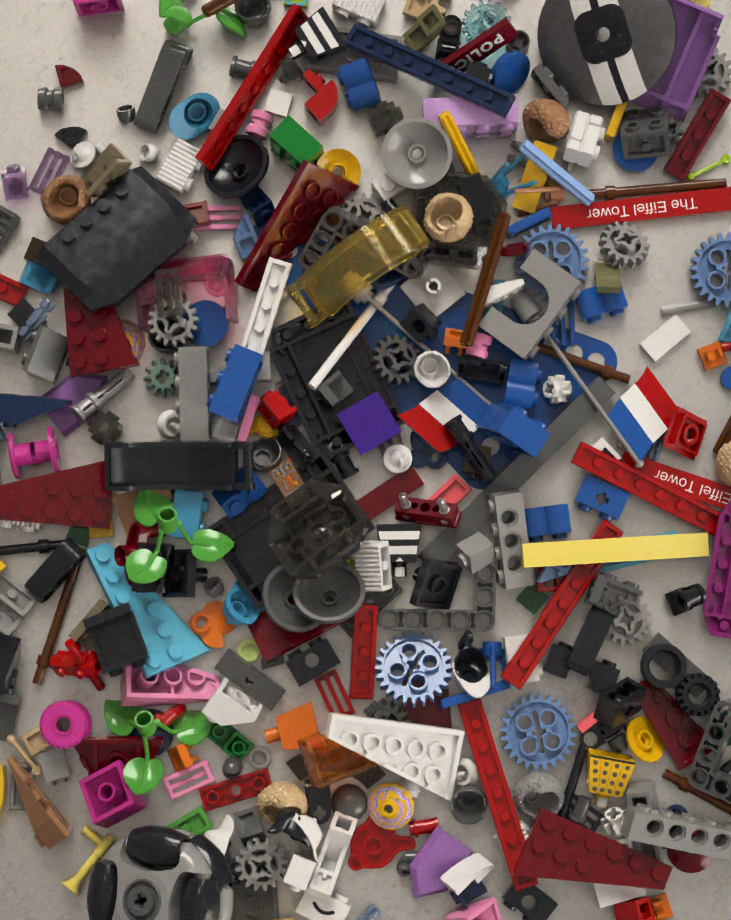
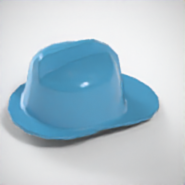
[168,92,221,140]
[222,581,264,626]

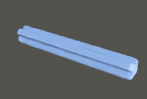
[519,140,595,206]

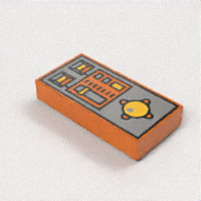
[269,459,313,512]

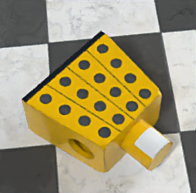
[586,748,635,807]

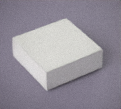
[264,88,293,118]

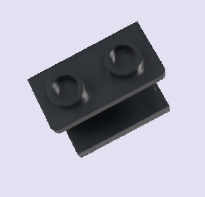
[83,602,151,678]

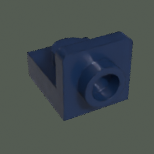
[239,186,275,227]
[449,880,488,907]

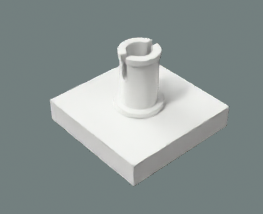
[400,257,466,317]

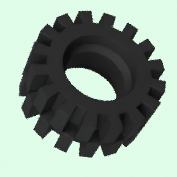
[675,673,721,717]

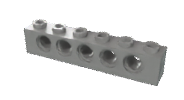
[620,803,731,861]

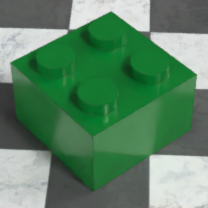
[269,115,324,173]

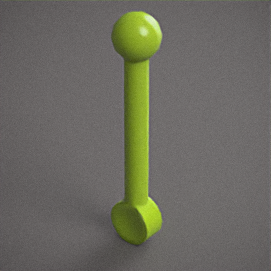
[686,154,730,181]

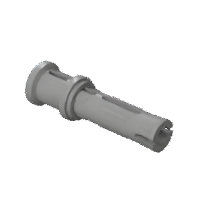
[70,368,135,424]

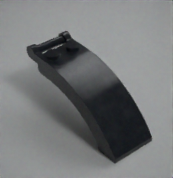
[104,440,256,491]

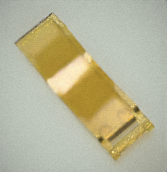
[285,205,431,329]

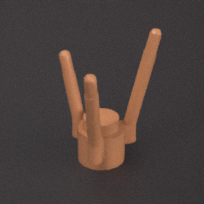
[514,179,565,217]

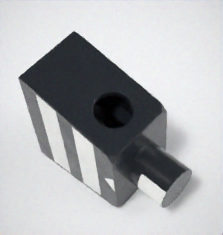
[287,7,346,63]
[376,524,422,577]

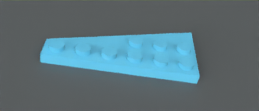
[85,542,210,679]

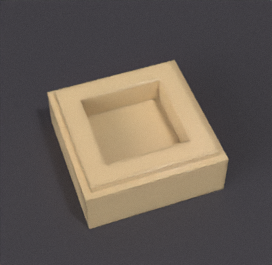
[20,726,51,757]

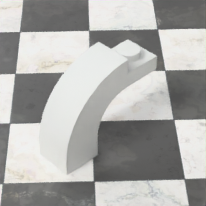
[306,811,358,902]

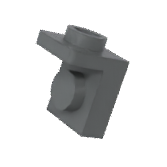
[233,806,267,847]

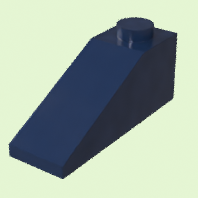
[0,393,73,428]

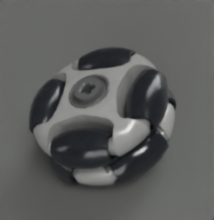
[87,825,234,920]

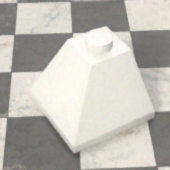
[201,677,263,726]

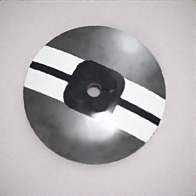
[537,0,677,105]

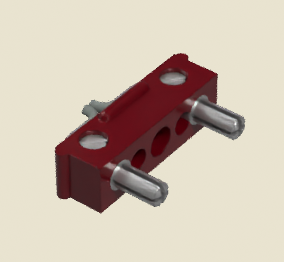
[394,492,462,528]

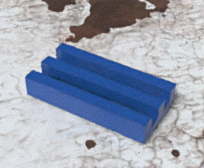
[506,207,552,239]
[551,299,576,347]

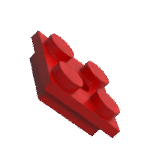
[662,406,707,461]

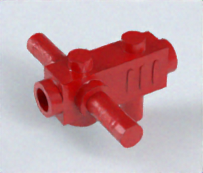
[49,639,105,691]

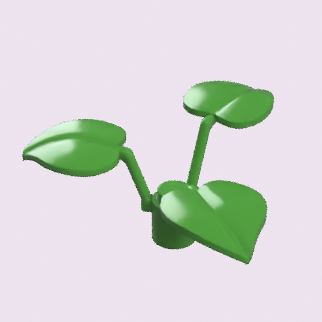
[159,0,247,38]
[126,490,234,584]
[104,700,212,795]

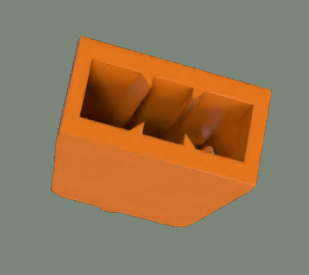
[264,702,322,750]

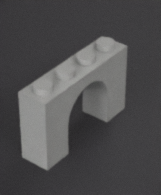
[479,249,582,360]

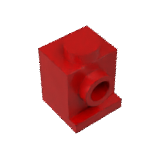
[257,390,297,431]
[613,896,655,920]

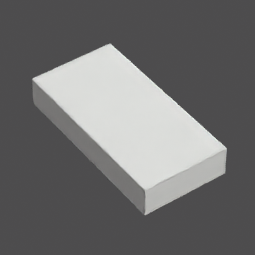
[639,314,691,363]

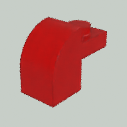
[302,68,338,126]

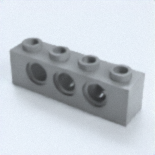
[486,489,534,590]

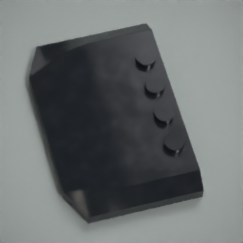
[36,166,197,314]
[271,295,405,458]

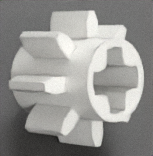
[543,375,572,404]
[600,807,626,837]

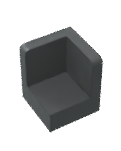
[317,370,354,408]

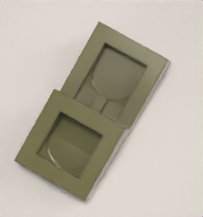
[402,4,447,52]
[593,259,621,293]

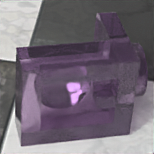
[1,164,30,201]

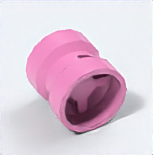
[245,109,274,140]
[464,332,493,361]

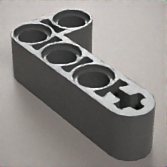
[134,39,193,134]
[688,698,731,799]

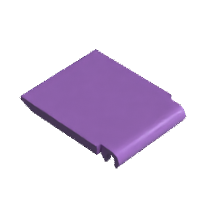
[631,0,724,123]

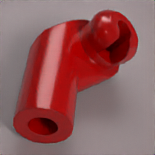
[154,704,186,727]

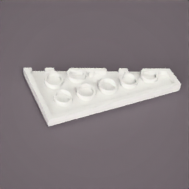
[325,712,465,801]

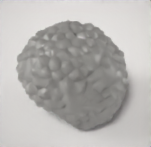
[512,771,565,821]

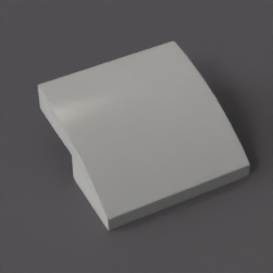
[0,571,38,636]

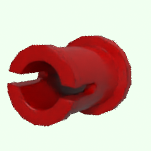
[408,817,439,838]

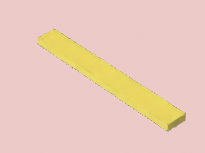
[521,532,709,568]

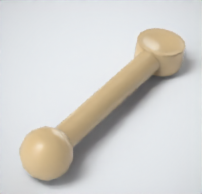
[6,734,41,775]

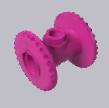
[7,427,61,479]
[39,700,92,749]

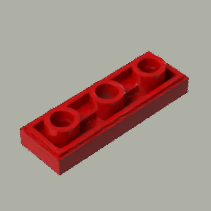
[198,768,272,812]

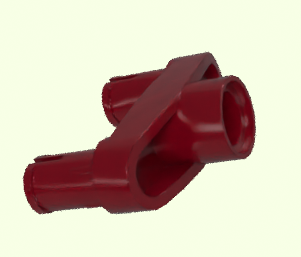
[114,522,166,587]

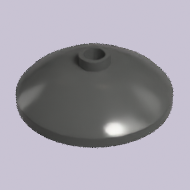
[293,561,366,624]
[262,562,331,633]

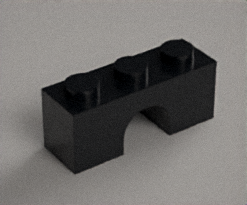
[542,641,621,694]

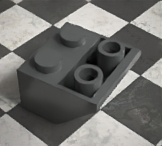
[21,325,68,385]

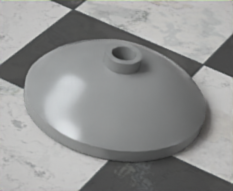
[381,117,452,189]

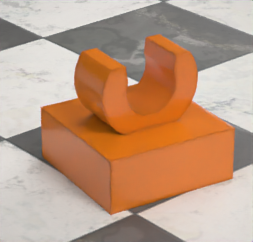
[443,327,467,356]
[697,341,728,372]
[167,743,199,772]
[650,893,673,920]

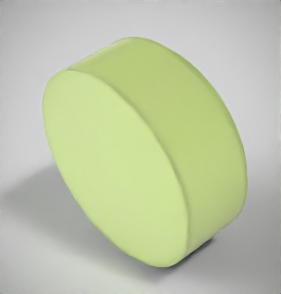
[237,639,261,662]

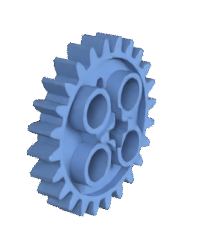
[513,223,590,299]
[689,232,731,309]
[375,631,452,708]
[499,693,577,771]

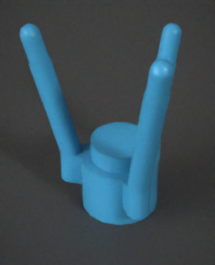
[485,154,537,199]

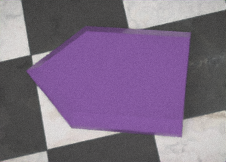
[41,374,108,437]
[409,826,474,899]

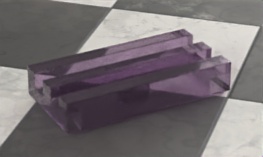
[28,147,70,195]

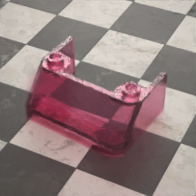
[135,254,239,334]

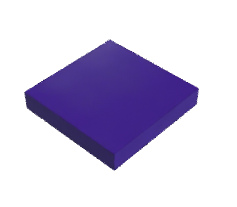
[337,391,402,456]

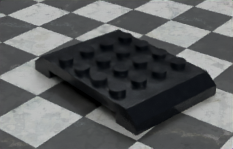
[206,450,375,609]

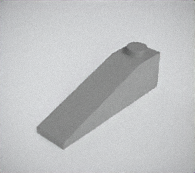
[626,781,664,863]

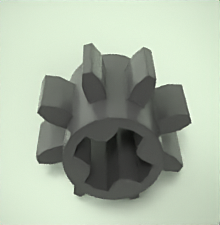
[668,115,684,144]

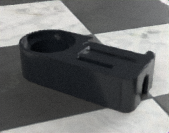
[579,721,627,749]

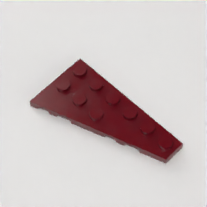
[235,159,360,292]
[63,286,140,377]
[0,461,112,529]
[512,808,673,890]

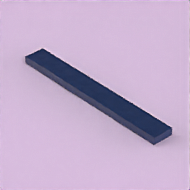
[345,23,516,119]

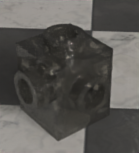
[367,101,404,138]
[87,410,123,446]

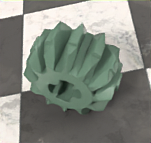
[143,358,179,398]

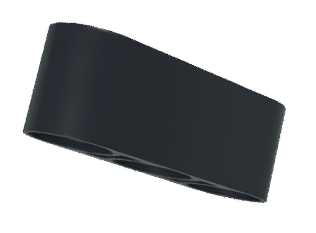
[24,537,86,603]
[564,605,615,677]

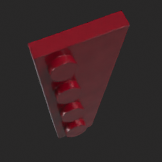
[638,679,713,771]

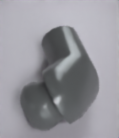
[396,851,419,877]

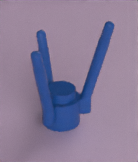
[478,641,506,689]

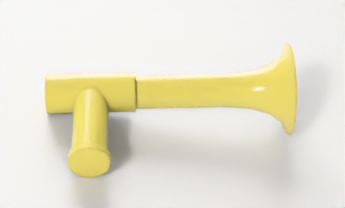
[60,825,116,897]

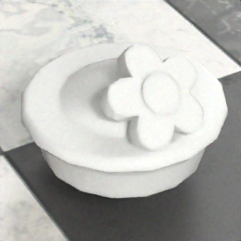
[70,141,97,169]
[157,410,180,439]
[383,444,412,473]
[455,758,479,786]

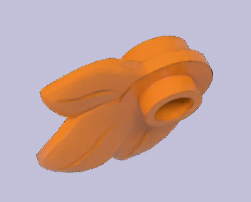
[189,601,237,649]

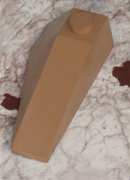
[7,754,73,849]

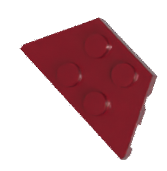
[74,736,164,776]

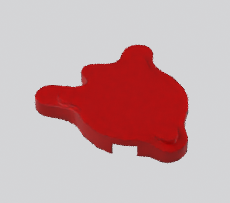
[348,815,416,871]

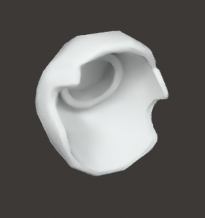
[413,350,450,388]

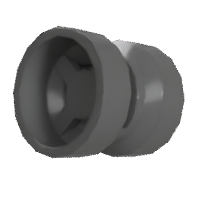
[505,30,530,55]
[37,87,64,111]

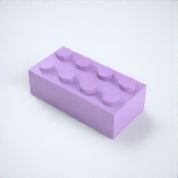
[422,94,519,139]

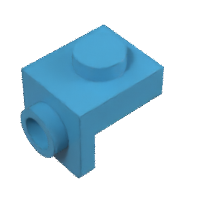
[18,261,58,294]

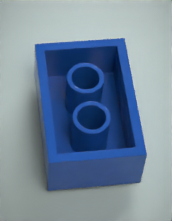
[206,344,265,426]
[476,402,551,458]

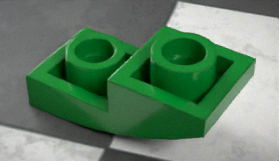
[207,723,254,762]

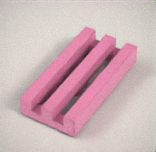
[195,205,242,231]
[236,394,260,441]
[162,759,216,801]

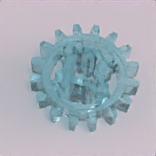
[462,0,511,42]

